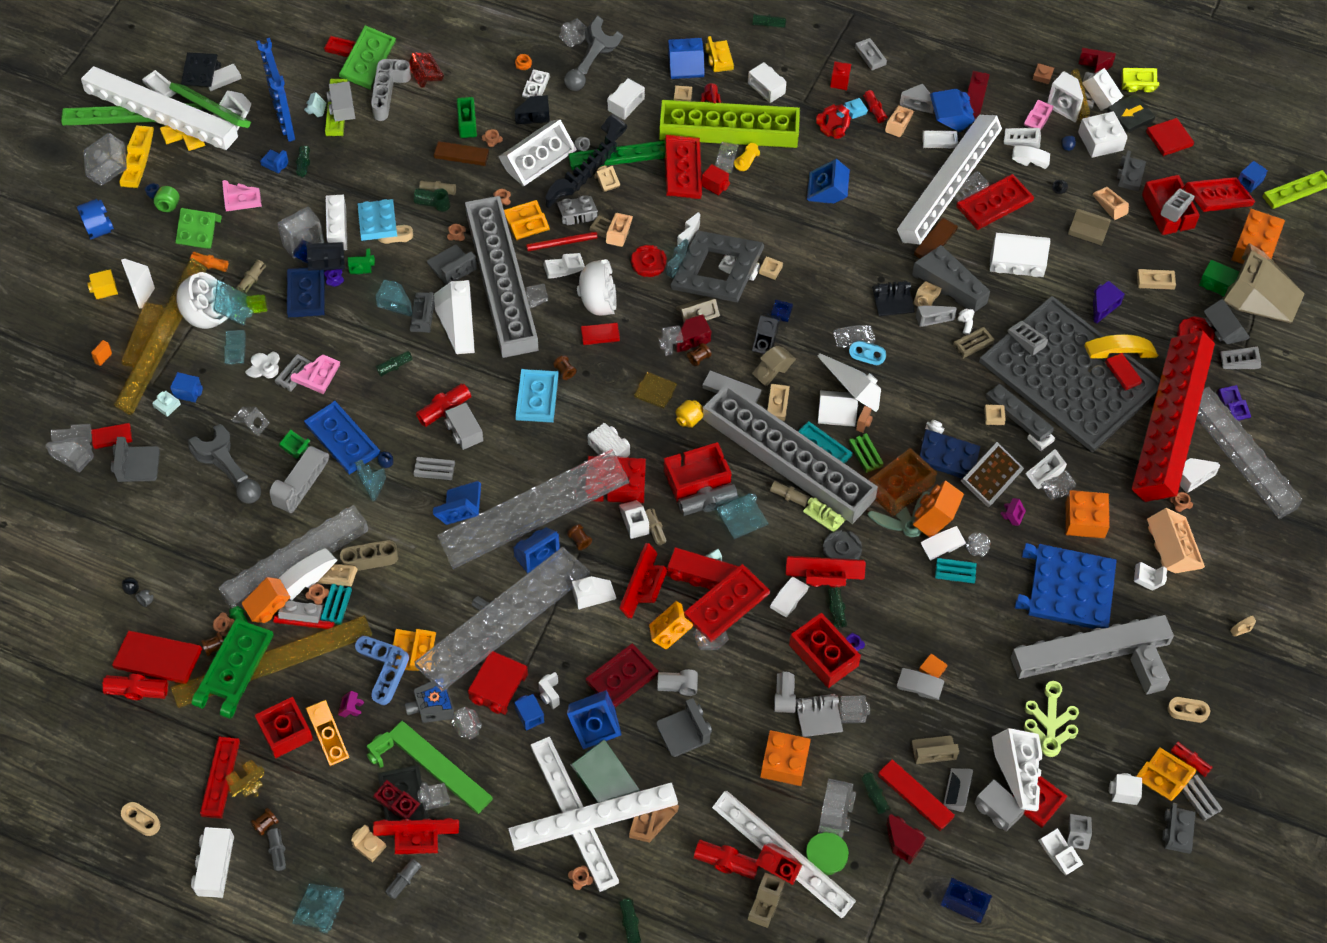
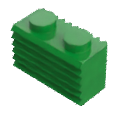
[457,97,477,138]

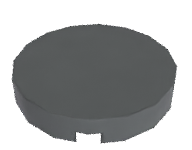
[823,530,862,560]

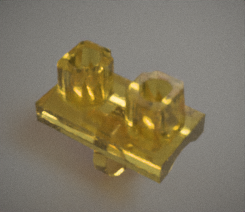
[226,760,265,798]

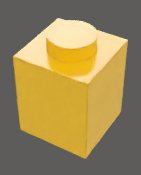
[87,269,118,299]

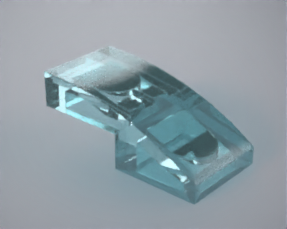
[667,239,688,278]
[225,330,246,364]

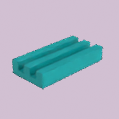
[935,558,977,583]
[321,584,352,625]

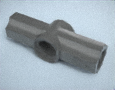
[678,483,738,516]

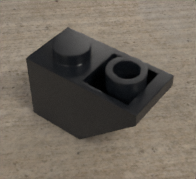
[515,95,550,125]
[752,312,781,354]

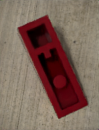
[967,71,990,124]

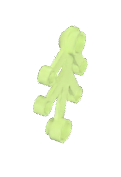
[1024,681,1079,757]

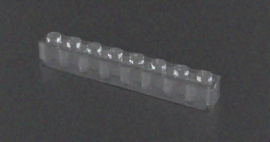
[1197,387,1302,519]
[218,505,368,609]

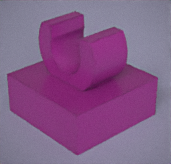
[1000,498,1026,526]
[338,691,364,717]

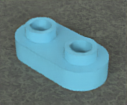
[849,341,886,365]

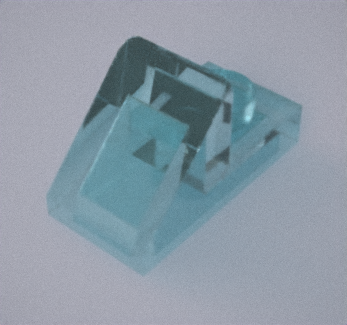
[355,460,386,501]

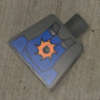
[404,676,455,723]

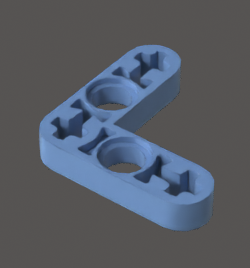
[355,636,409,705]

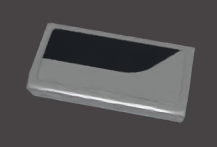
[943,768,973,812]

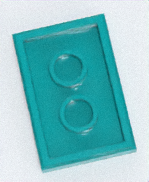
[798,421,852,464]

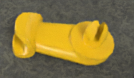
[734,143,760,171]

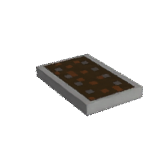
[961,442,1024,507]

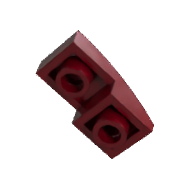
[373,780,420,819]

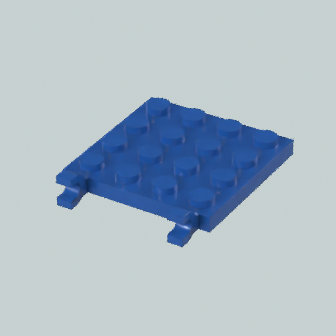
[256,38,295,141]
[1015,543,1117,629]

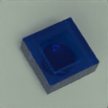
[293,240,311,263]
[771,300,793,322]

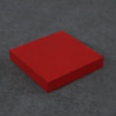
[1146,118,1194,156]
[1013,776,1068,828]

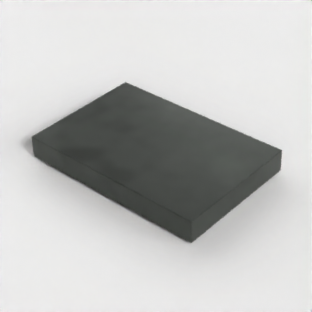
[377,765,429,821]

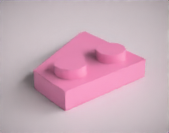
[222,180,262,211]
[291,355,340,394]

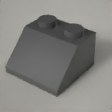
[1204,298,1250,345]

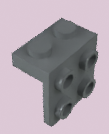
[111,437,160,482]
[656,698,712,757]

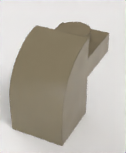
[752,346,796,386]
[748,873,785,928]

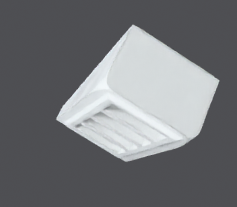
[1004,128,1041,149]

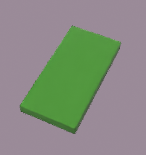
[339,25,396,90]

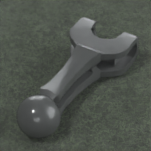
[564,15,623,91]
[188,424,261,504]

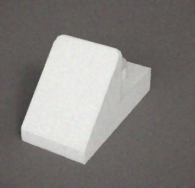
[1025,449,1067,489]

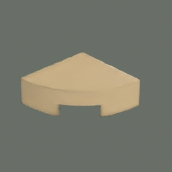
[1230,616,1256,636]

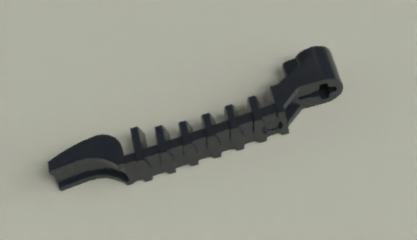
[545,114,627,208]

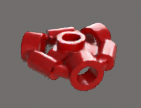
[816,104,851,139]

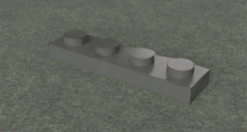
[986,384,1054,442]

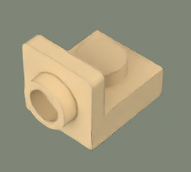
[594,165,620,192]
[913,281,942,306]
[351,825,387,862]

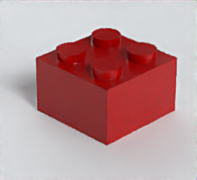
[255,697,313,759]

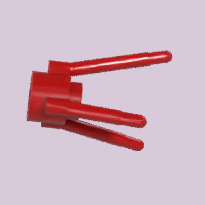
[701,83,722,104]

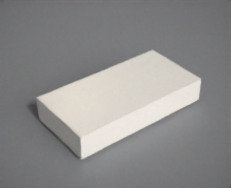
[208,64,242,91]
[142,70,176,98]
[922,131,958,148]

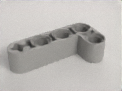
[371,59,411,121]
[270,446,329,513]

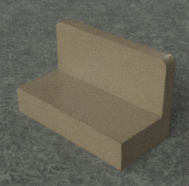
[1068,209,1111,246]
[676,297,720,323]
[912,736,959,764]

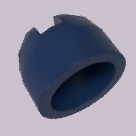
[1061,136,1076,151]
[145,183,159,199]
[378,451,394,468]

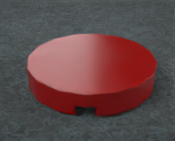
[631,245,667,277]
[1177,316,1215,341]

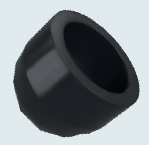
[1052,180,1068,194]
[122,577,139,595]

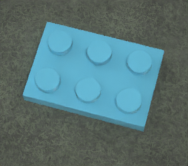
[358,199,397,241]
[516,369,559,423]

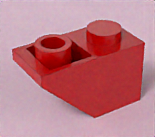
[755,843,802,885]

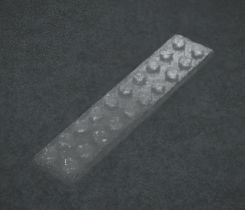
[437,449,629,569]
[415,547,590,692]

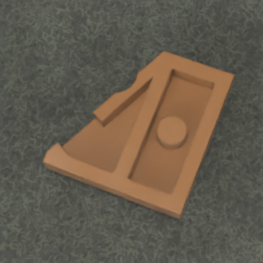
[629,805,679,843]

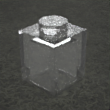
[839,695,870,723]

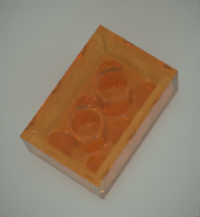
[869,448,937,516]

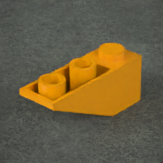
[305,700,349,766]

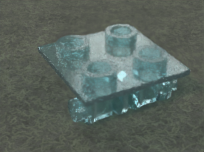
[214,280,253,326]
[716,493,769,539]
[292,883,344,934]

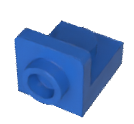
[260,149,288,174]

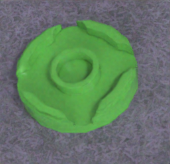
[806,832,849,875]

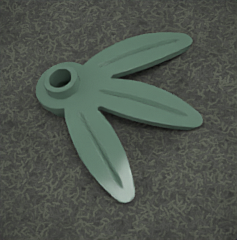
[868,491,930,537]

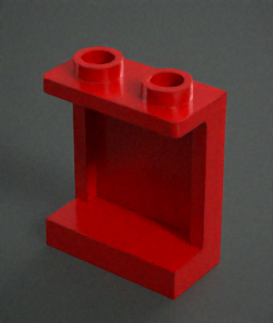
[468,651,528,715]

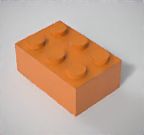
[1231,209,1285,264]

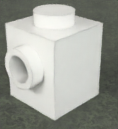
[1109,773,1142,805]

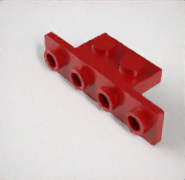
[620,543,668,619]
[786,556,866,588]
[373,818,459,854]

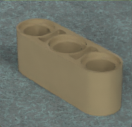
[340,540,398,571]

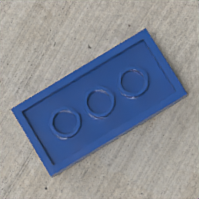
[304,401,380,475]

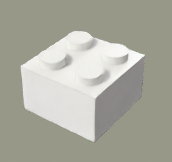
[1078,111,1127,158]

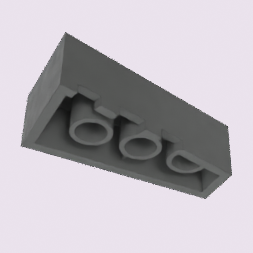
[912,245,990,313]

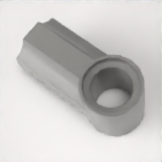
[658,669,698,696]
[774,672,796,713]

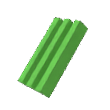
[849,433,883,473]

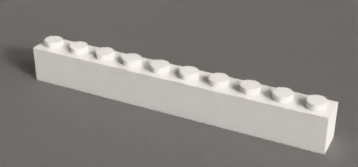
[81,66,238,150]
[897,115,1002,244]

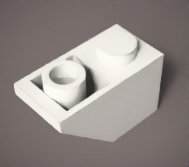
[619,500,649,539]

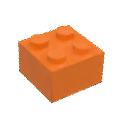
[913,480,964,537]
[1066,490,1109,539]
[760,730,811,786]

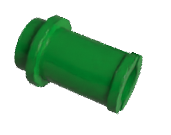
[229,606,248,623]

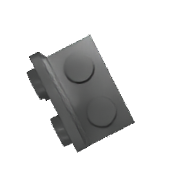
[427,244,477,285]

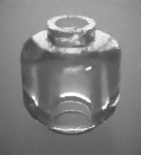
[451,707,482,739]

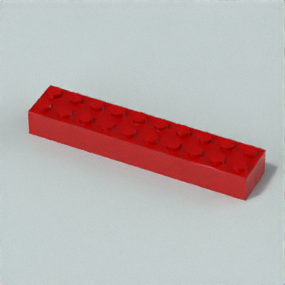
[1132,331,1215,502]

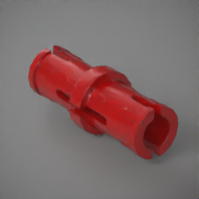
[863,90,887,123]
[1170,741,1213,777]

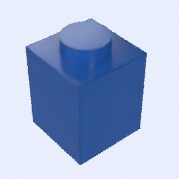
[1238,161,1268,193]
[170,372,203,403]
[515,694,544,731]

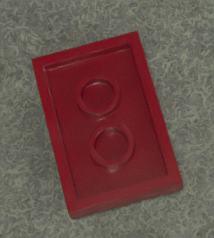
[586,643,659,708]

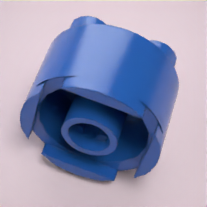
[76,199,114,240]

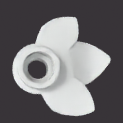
[245,351,280,378]

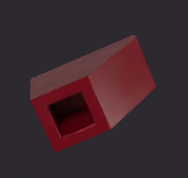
[676,314,711,352]
[886,814,927,864]

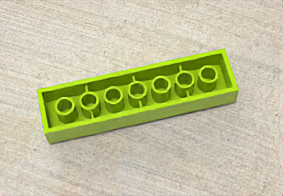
[660,100,800,148]

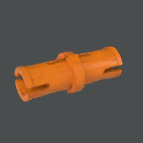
[190,252,229,272]

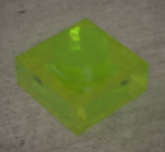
[246,295,268,313]

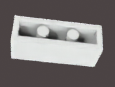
[326,194,347,250]
[191,827,234,898]

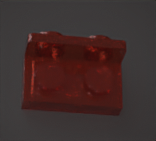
[409,53,444,88]

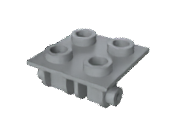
[557,196,598,225]
[796,694,843,737]

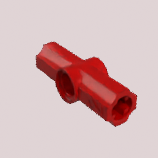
[416,383,471,427]
[102,674,168,700]
[694,840,759,879]

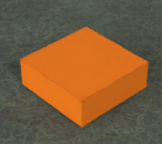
[91,340,112,366]
[919,654,947,678]

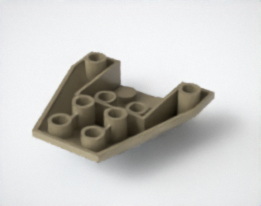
[1223,243,1304,324]

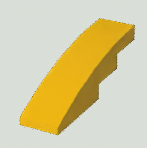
[120,125,154,188]

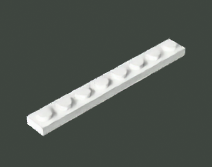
[531,737,619,892]
[508,783,678,851]
[712,791,856,918]

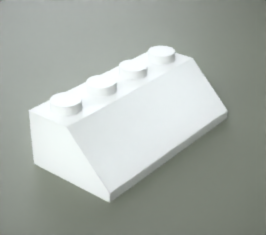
[498,120,577,186]

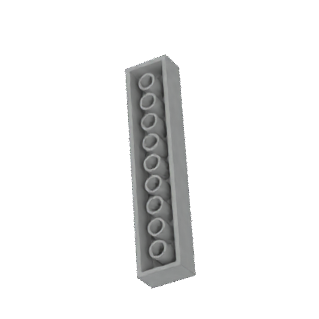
[465,196,539,358]
[703,383,878,524]

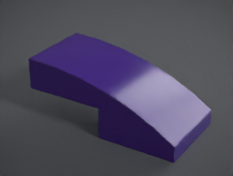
[1217,385,1251,422]

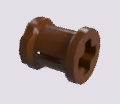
[687,343,712,366]
[553,355,577,380]
[567,524,592,550]
[200,632,223,656]
[250,808,279,836]

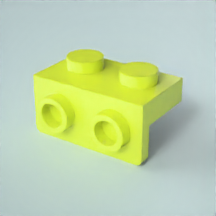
[1122,68,1159,92]

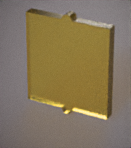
[635,372,677,409]

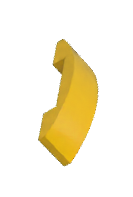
[1084,335,1158,358]

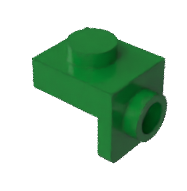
[348,248,375,274]
[279,430,311,459]

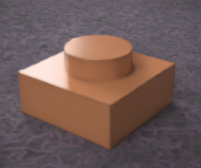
[1033,64,1054,84]
[856,406,873,433]

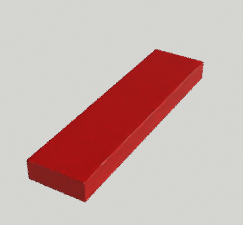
[200,736,240,819]
[878,759,955,831]

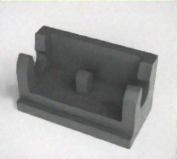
[410,292,435,333]

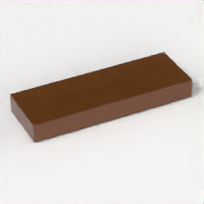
[434,141,489,166]
[914,218,958,259]

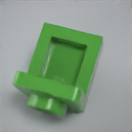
[367,732,394,768]

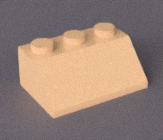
[1147,508,1205,573]

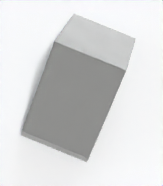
[900,84,934,114]

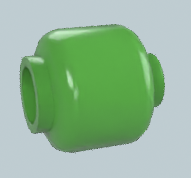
[154,186,179,212]

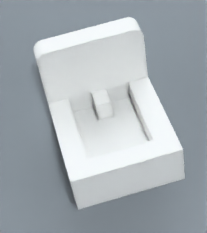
[1134,562,1167,591]
[538,672,560,709]

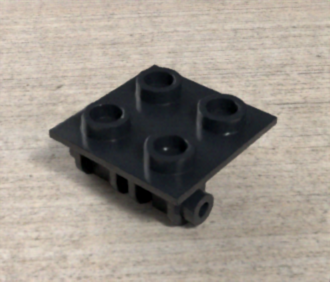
[181,52,221,87]
[872,280,915,316]

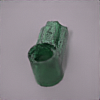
[414,188,451,212]

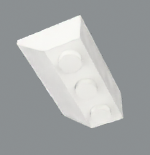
[990,233,1050,277]

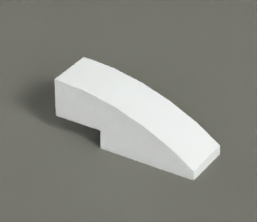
[278,548,337,601]

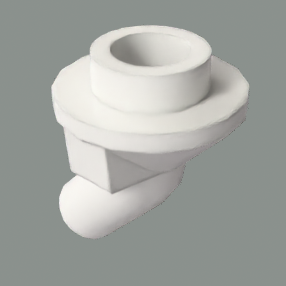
[958,308,974,335]
[921,420,945,441]

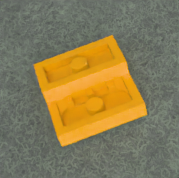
[504,200,550,240]
[392,629,436,671]
[1136,748,1196,801]

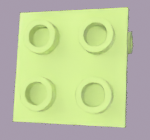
[803,497,846,532]

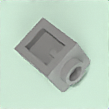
[1067,814,1092,850]

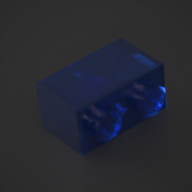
[941,878,992,923]

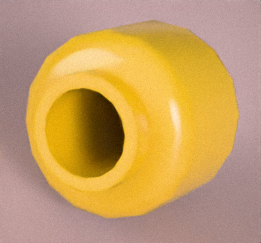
[675,400,703,428]

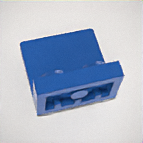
[433,481,481,525]

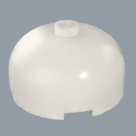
[577,259,616,316]
[176,272,231,329]

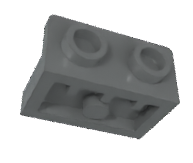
[1116,150,1146,191]
[1162,803,1196,854]

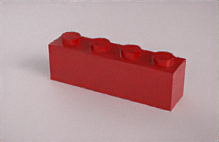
[667,547,750,590]

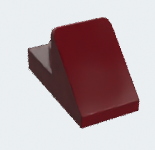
[1078,48,1116,73]

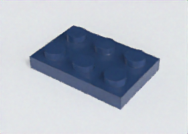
[287,268,325,318]
[917,429,980,478]

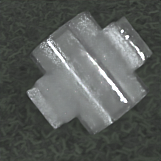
[966,532,991,557]

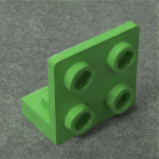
[176,208,222,249]

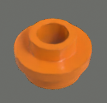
[515,54,532,70]

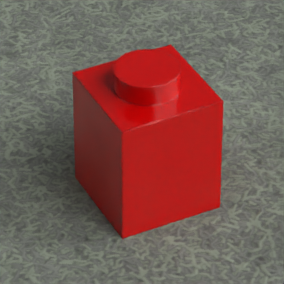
[830,61,851,90]
[702,164,730,196]

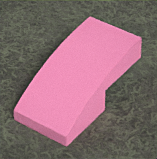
[1024,100,1054,130]

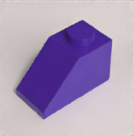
[1093,281,1125,324]

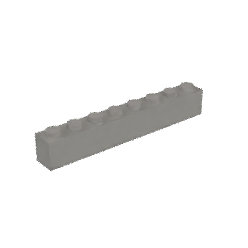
[1011,615,1174,679]

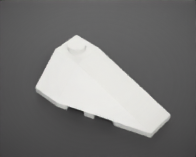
[434,280,475,354]
[818,354,881,412]
[992,728,1042,811]

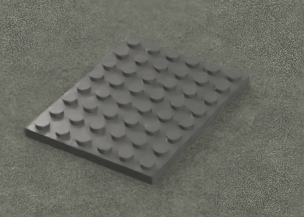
[979,296,1161,453]

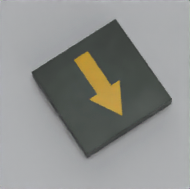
[1107,94,1156,133]

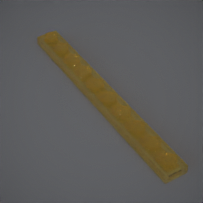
[114,258,207,415]
[171,616,372,708]

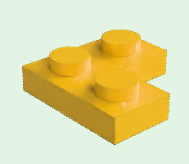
[160,125,205,151]

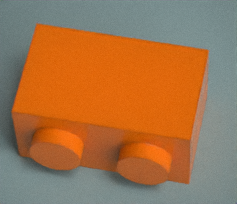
[241,577,291,623]

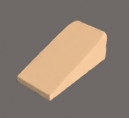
[885,105,914,137]
[1093,187,1129,220]
[606,213,633,247]

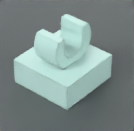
[304,92,326,117]
[153,391,181,417]

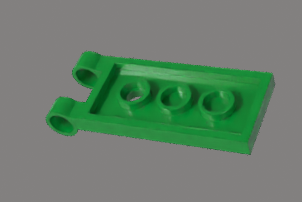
[192,619,274,719]

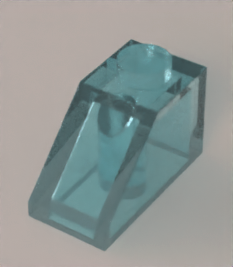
[376,279,413,316]

